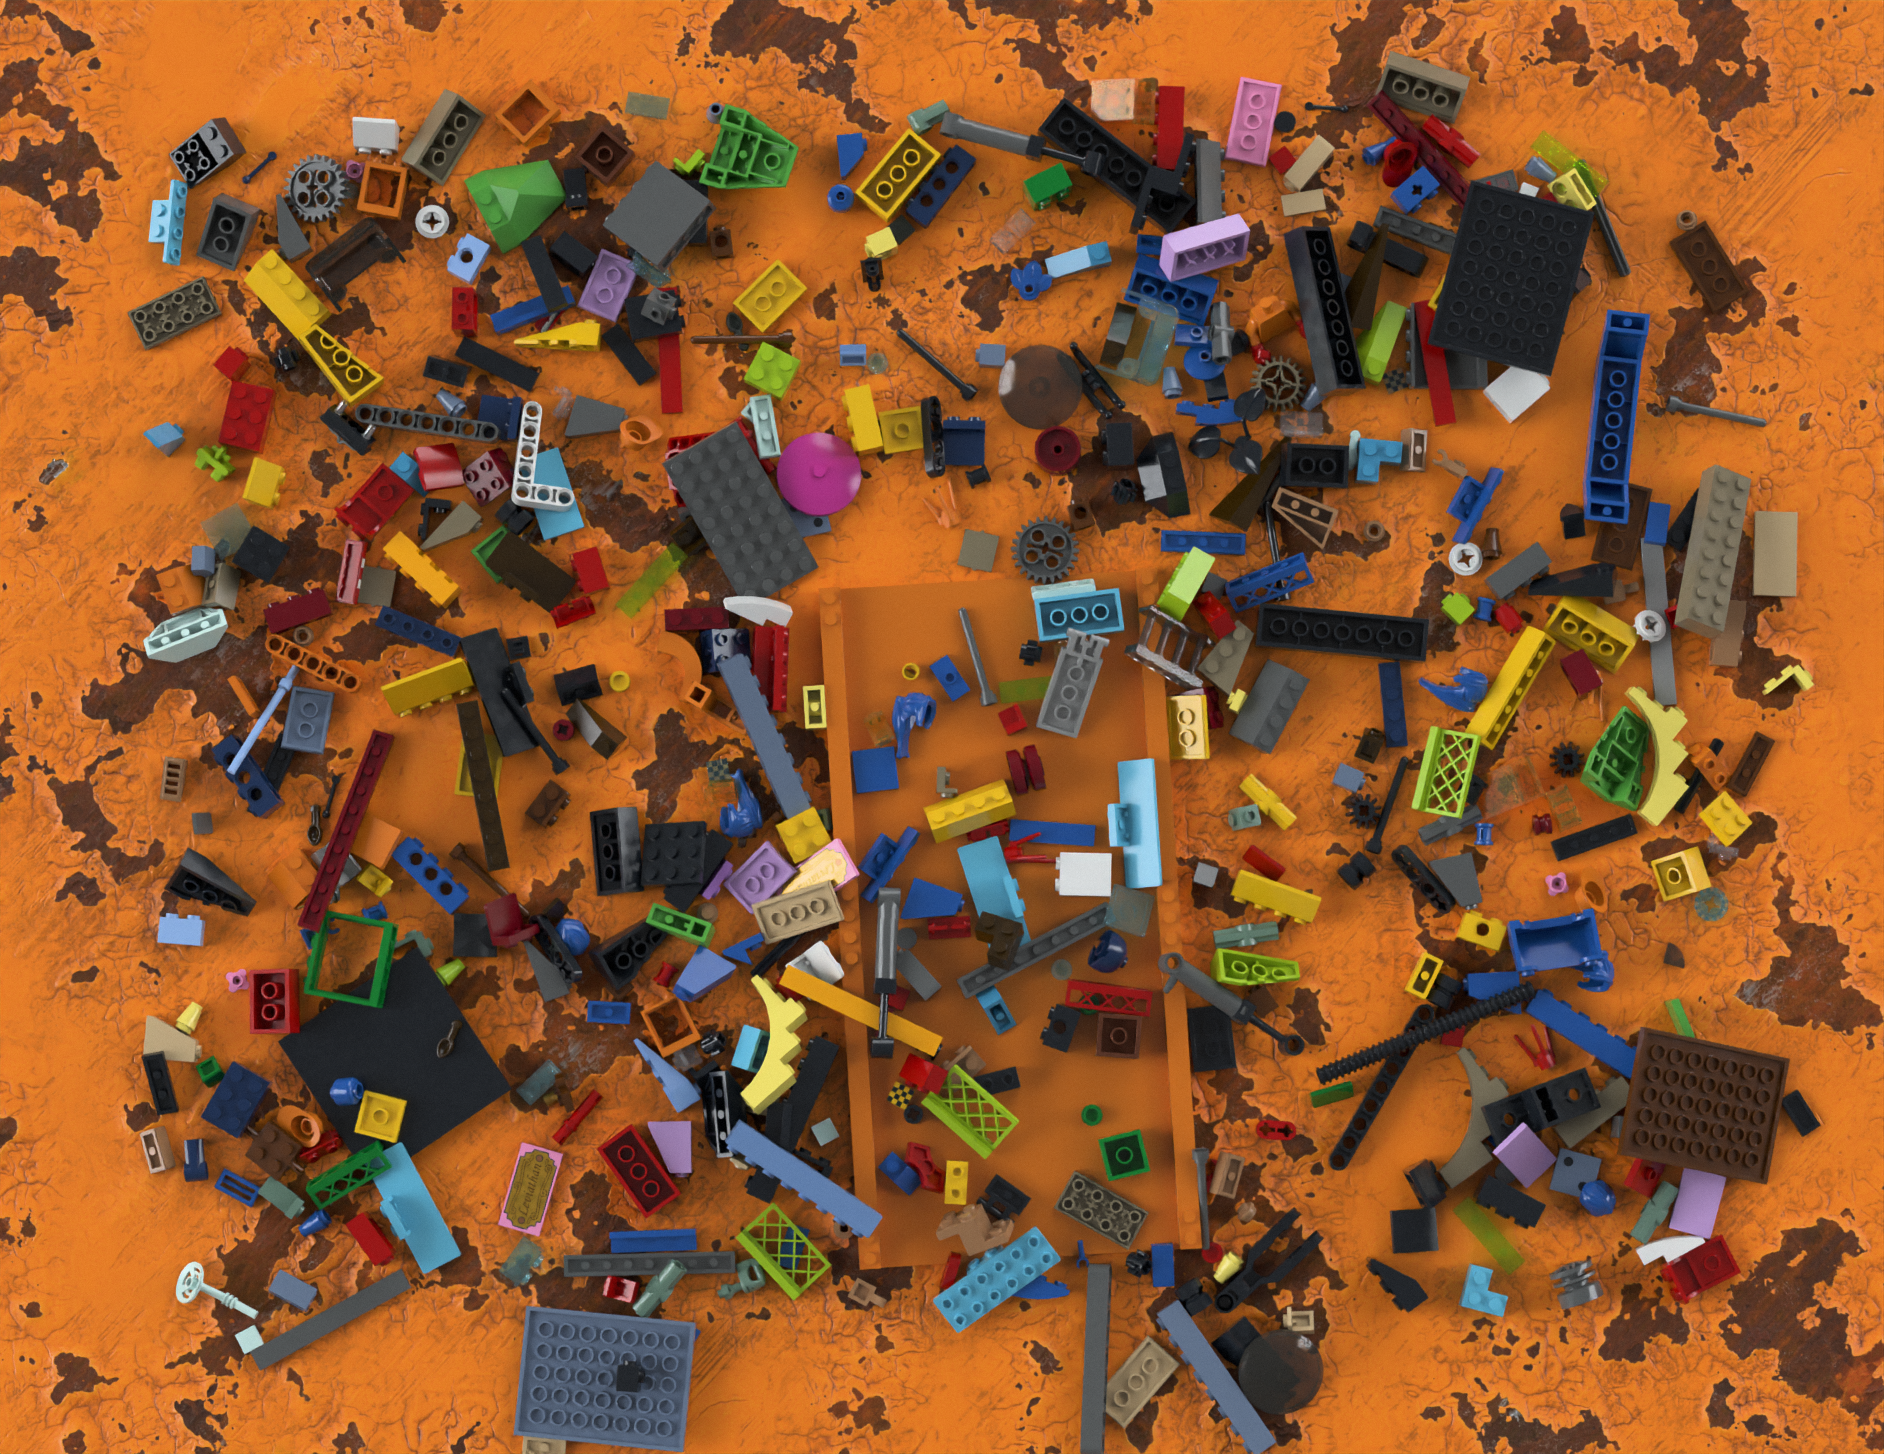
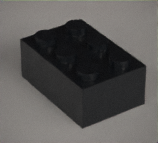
[1280,443,1349,489]
[1472,1174,1546,1229]

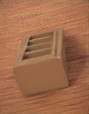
[160,756,188,802]

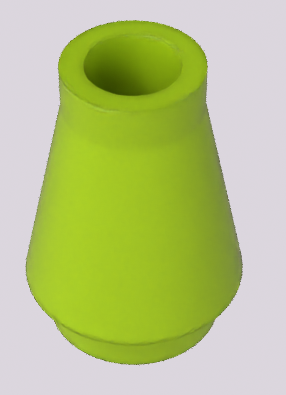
[435,958,465,987]

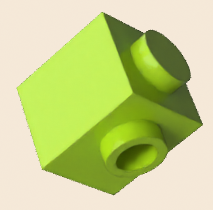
[1440,592,1475,626]

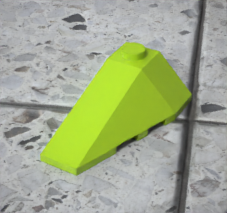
[1355,301,1407,386]
[1210,948,1300,986]

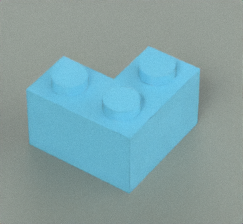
[1458,1263,1508,1317]

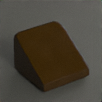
[543,898,569,923]

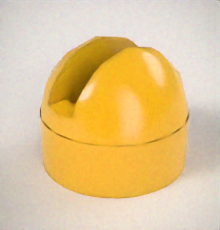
[902,663,920,680]

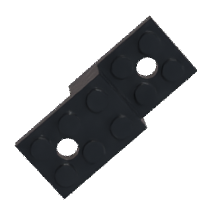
[1129,132,1197,235]
[1481,1068,1601,1147]

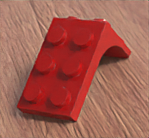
[334,463,415,542]
[1659,1234,1741,1305]

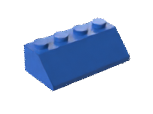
[1124,253,1219,326]

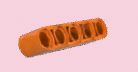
[265,635,362,693]

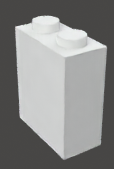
[1483,367,1550,423]
[1055,852,1112,897]

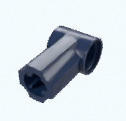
[184,1139,209,1182]

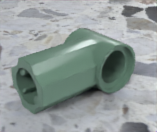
[906,100,950,136]

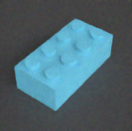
[1034,588,1124,643]

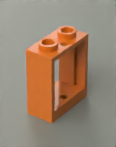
[494,79,561,148]
[356,159,410,221]
[640,992,702,1058]

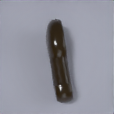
[307,804,323,846]
[437,1020,462,1058]

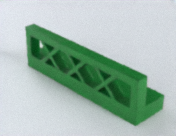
[306,1140,392,1210]

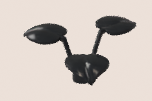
[1188,388,1266,475]

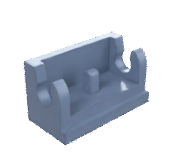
[268,1269,318,1313]

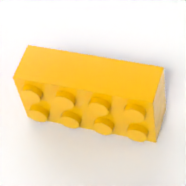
[855,128,941,223]

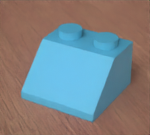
[731,1024,770,1073]

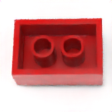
[218,381,277,454]
[249,969,300,1034]

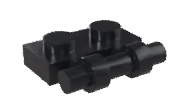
[976,1174,1031,1224]

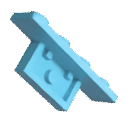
[148,180,188,266]

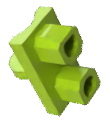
[195,444,236,482]

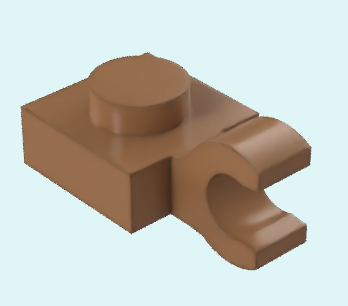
[1432,449,1468,480]
[1603,579,1640,605]
[848,1278,887,1308]

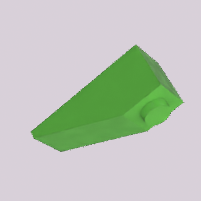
[646,903,716,949]

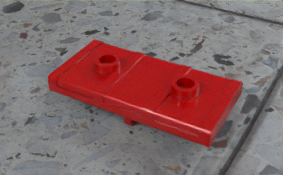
[1624,1158,1666,1199]

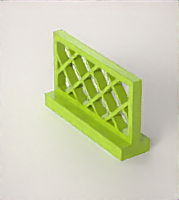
[1411,726,1481,819]
[921,1064,1019,1159]
[735,1202,832,1301]

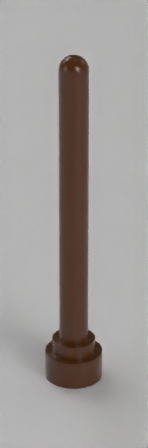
[690,331,792,348]
[449,842,531,918]

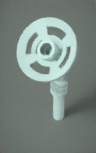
[176,1262,258,1319]

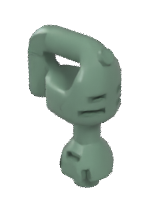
[717,1258,766,1301]

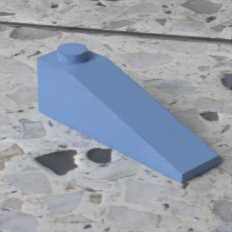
[633,1038,702,1113]

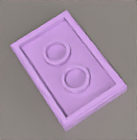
[577,249,641,323]
[723,841,797,915]
[1493,1122,1557,1189]
[1668,1168,1727,1239]

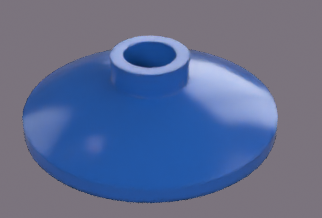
[1184,347,1226,380]

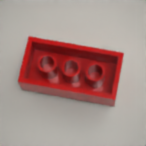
[597,1124,682,1219]

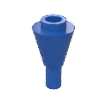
[1362,136,1397,166]

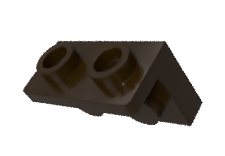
[669,515,707,558]

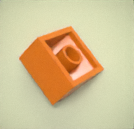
[156,564,206,617]
[267,848,318,909]

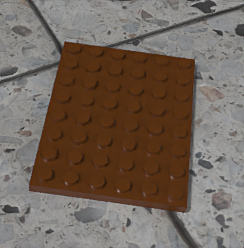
[1617,1027,1790,1185]

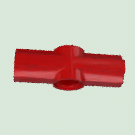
[1420,114,1481,169]

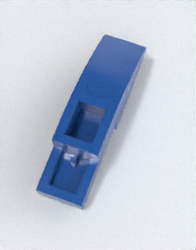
[1175,399,1247,427]
[1012,1275,1070,1299]

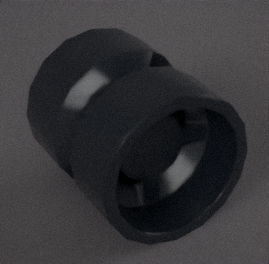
[495,498,535,536]
[1337,851,1377,891]
[1426,972,1463,1011]
[1174,1277,1213,1317]

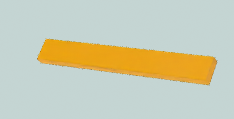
[779,965,943,1057]

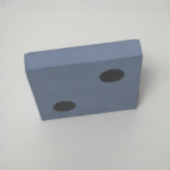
[781,499,832,538]
[1549,1148,1602,1197]

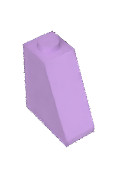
[648,1121,692,1177]

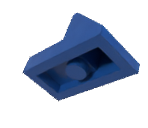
[722,932,765,965]
[878,1151,921,1196]

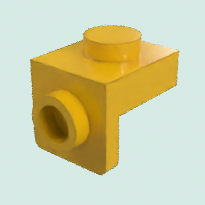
[356,862,393,898]

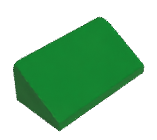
[1309,1081,1354,1108]

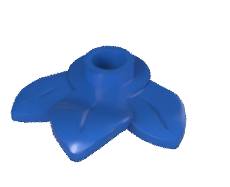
[1011,260,1052,301]

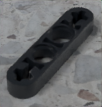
[921,396,945,478]
[1391,845,1456,914]
[529,914,582,984]

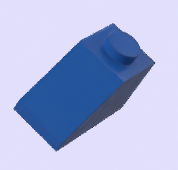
[837,133,868,181]

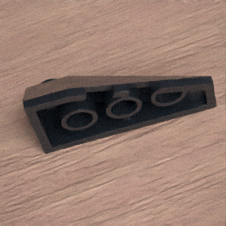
[1528,562,1618,597]
[1211,1315,1299,1394]

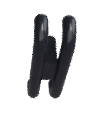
[1056,342,1126,420]

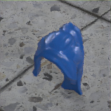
[1418,666,1488,712]
[892,692,937,760]
[720,769,763,838]
[1567,950,1614,992]

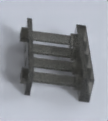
[1124,605,1216,691]

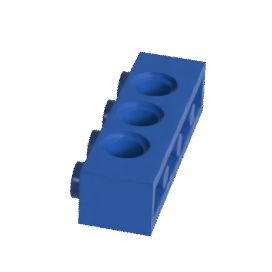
[391,836,470,915]

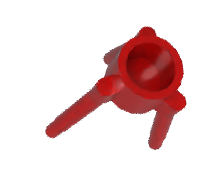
[1004,832,1056,864]
[1514,1024,1556,1071]

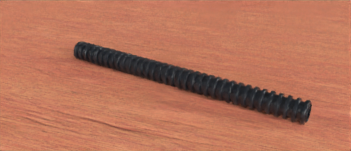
[1316,981,1536,1085]

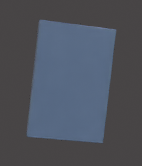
[281,686,335,755]

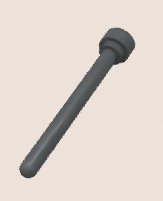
[1666,395,1767,427]
[958,607,998,707]
[1192,1148,1210,1250]

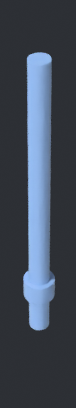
[227,665,300,775]

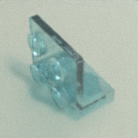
[499,1236,545,1287]

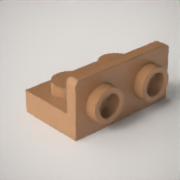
[939,1045,987,1093]

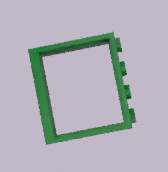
[303,911,399,1008]

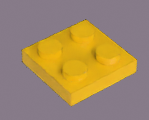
[879,406,924,455]
[1698,791,1752,847]
[776,806,832,864]
[354,1090,407,1143]

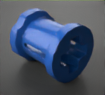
[1473,597,1496,622]
[1474,823,1494,846]
[362,901,389,927]

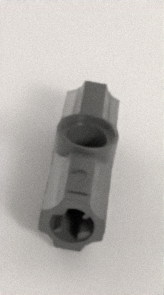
[1208,301,1235,365]
[1417,804,1483,846]

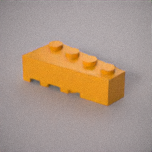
[383,531,463,609]

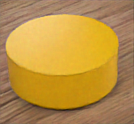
[609,671,631,692]

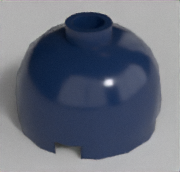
[1087,930,1128,973]

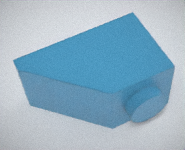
[389,452,429,497]
[975,985,1017,1035]

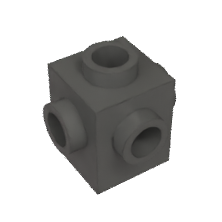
[641,288,677,325]

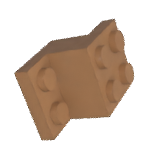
[936,1203,1015,1256]

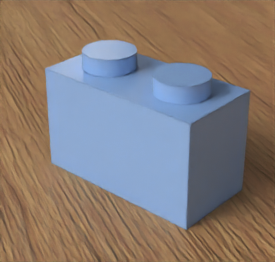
[157,913,205,946]

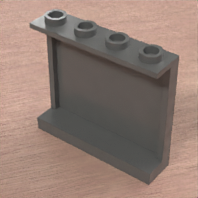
[603,161,716,273]
[1405,303,1488,390]

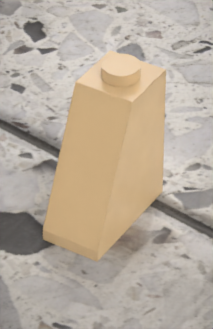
[1283,135,1335,193]
[143,1015,202,1062]

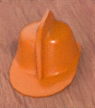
[619,414,663,451]
[1575,867,1607,913]
[277,1105,325,1147]

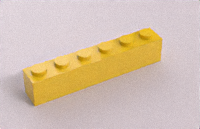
[1464,625,1556,750]

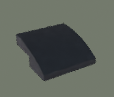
[1390,1208,1439,1254]

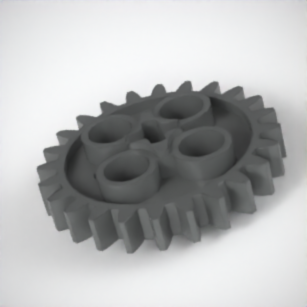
[283,154,350,223]
[1011,516,1079,585]

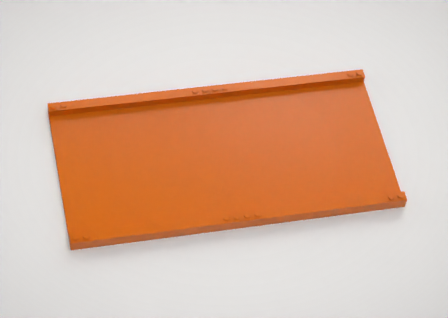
[818,567,1202,1270]

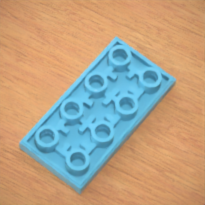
[521,447,585,541]

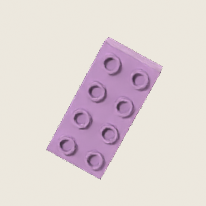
[1159,214,1250,282]

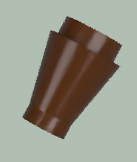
[1481,528,1502,560]

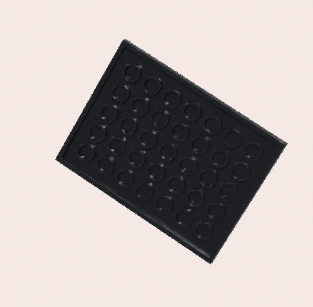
[1427,180,1595,377]

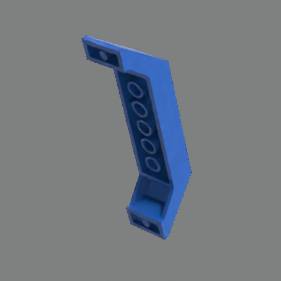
[1583,309,1650,525]

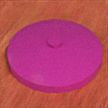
[776,433,861,517]

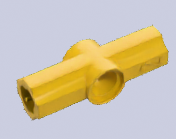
[1238,773,1297,831]

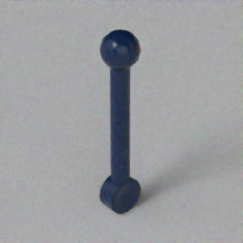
[242,151,277,184]

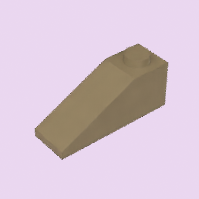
[420,501,484,552]

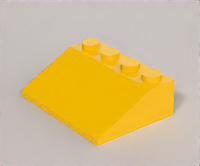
[381,657,476,718]

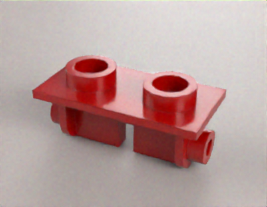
[550,595,596,629]
[966,818,1009,842]
[928,916,971,940]
[299,1129,344,1165]

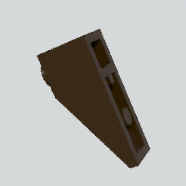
[1100,302,1137,368]
[566,698,627,760]

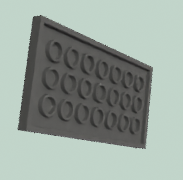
[662,421,819,598]

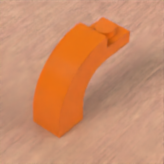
[656,630,703,703]
[683,681,748,736]

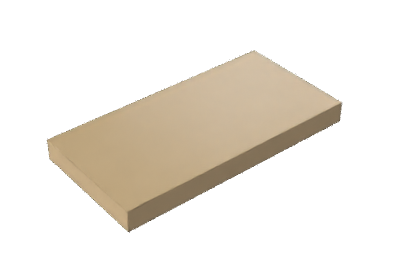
[1753,511,1798,597]
[751,879,845,945]
[1106,1336,1180,1428]

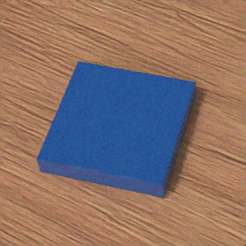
[852,746,899,794]

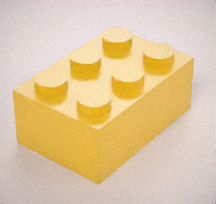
[841,384,884,457]

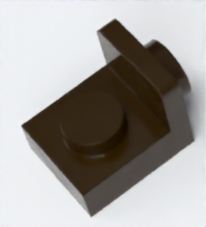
[1354,727,1385,764]

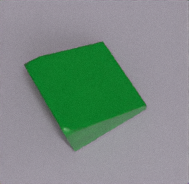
[195,1055,225,1088]

